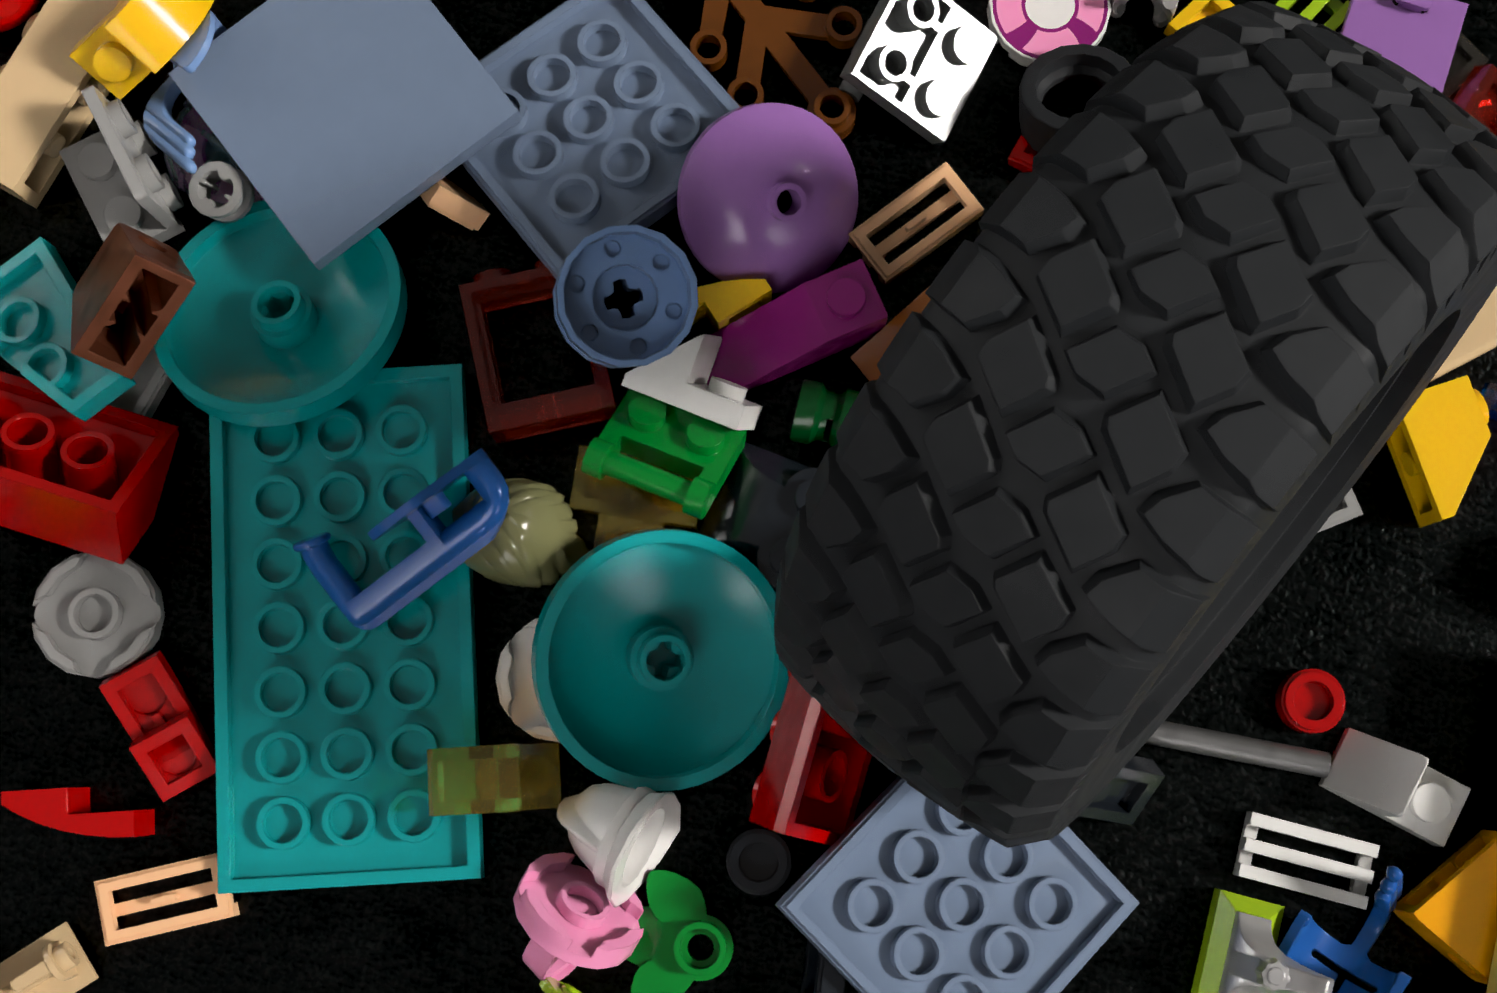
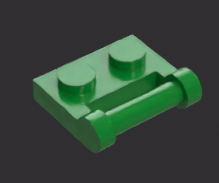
[581,388,747,520]

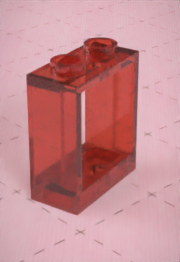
[459,260,617,443]

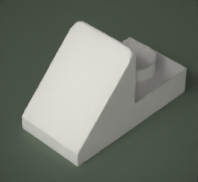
[621,334,763,430]
[1318,728,1471,847]

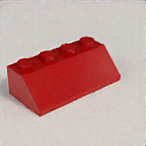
[0,371,179,565]
[749,670,872,846]

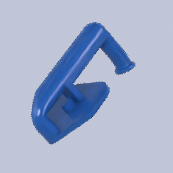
[293,448,510,630]

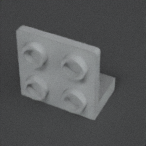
[59,85,186,242]

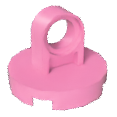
[513,852,644,981]

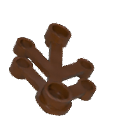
[690,0,863,140]

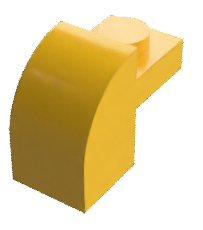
[69,0,214,100]

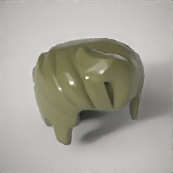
[451,478,589,588]

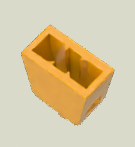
[1393,830,1497,985]

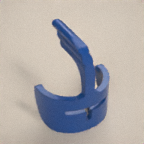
[1279,866,1412,993]

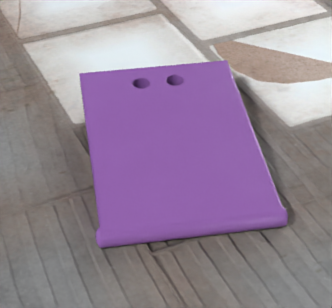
[1340,0,1469,93]

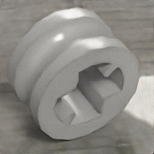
[189,161,255,223]

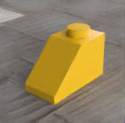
[1387,375,1491,528]

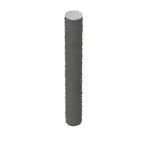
[1145,721,1331,778]

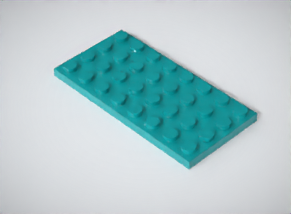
[209,364,485,894]

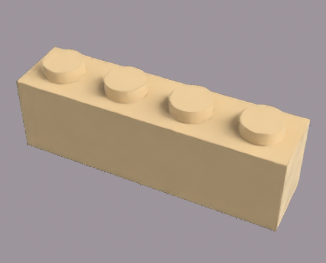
[0,0,119,209]

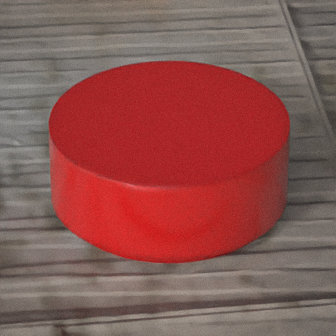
[1275,669,1346,734]

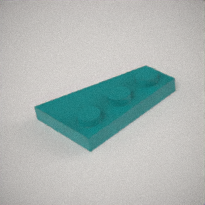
[0,237,136,422]

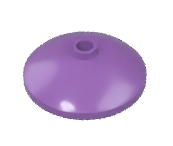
[677,103,858,294]

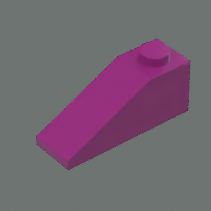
[707,259,888,391]

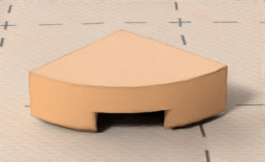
[420,177,490,231]

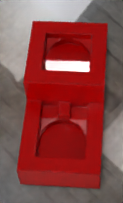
[99,650,216,802]
[1,787,155,838]

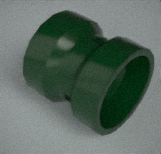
[790,379,860,447]

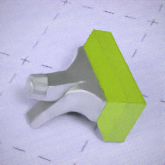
[1191,888,1334,993]

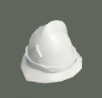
[557,783,681,908]

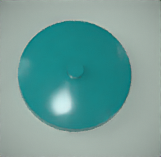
[154,200,408,427]
[531,528,789,791]

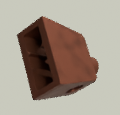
[71,223,196,379]

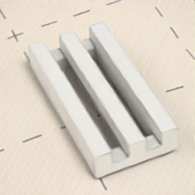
[1233,811,1380,910]

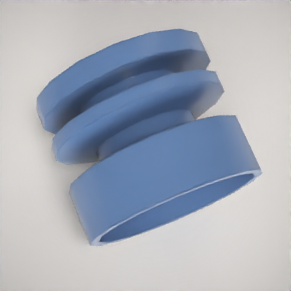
[553,225,698,368]

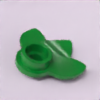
[627,870,733,993]

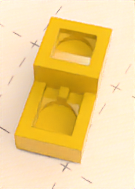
[692,279,772,331]

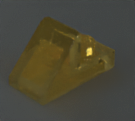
[427,742,561,816]

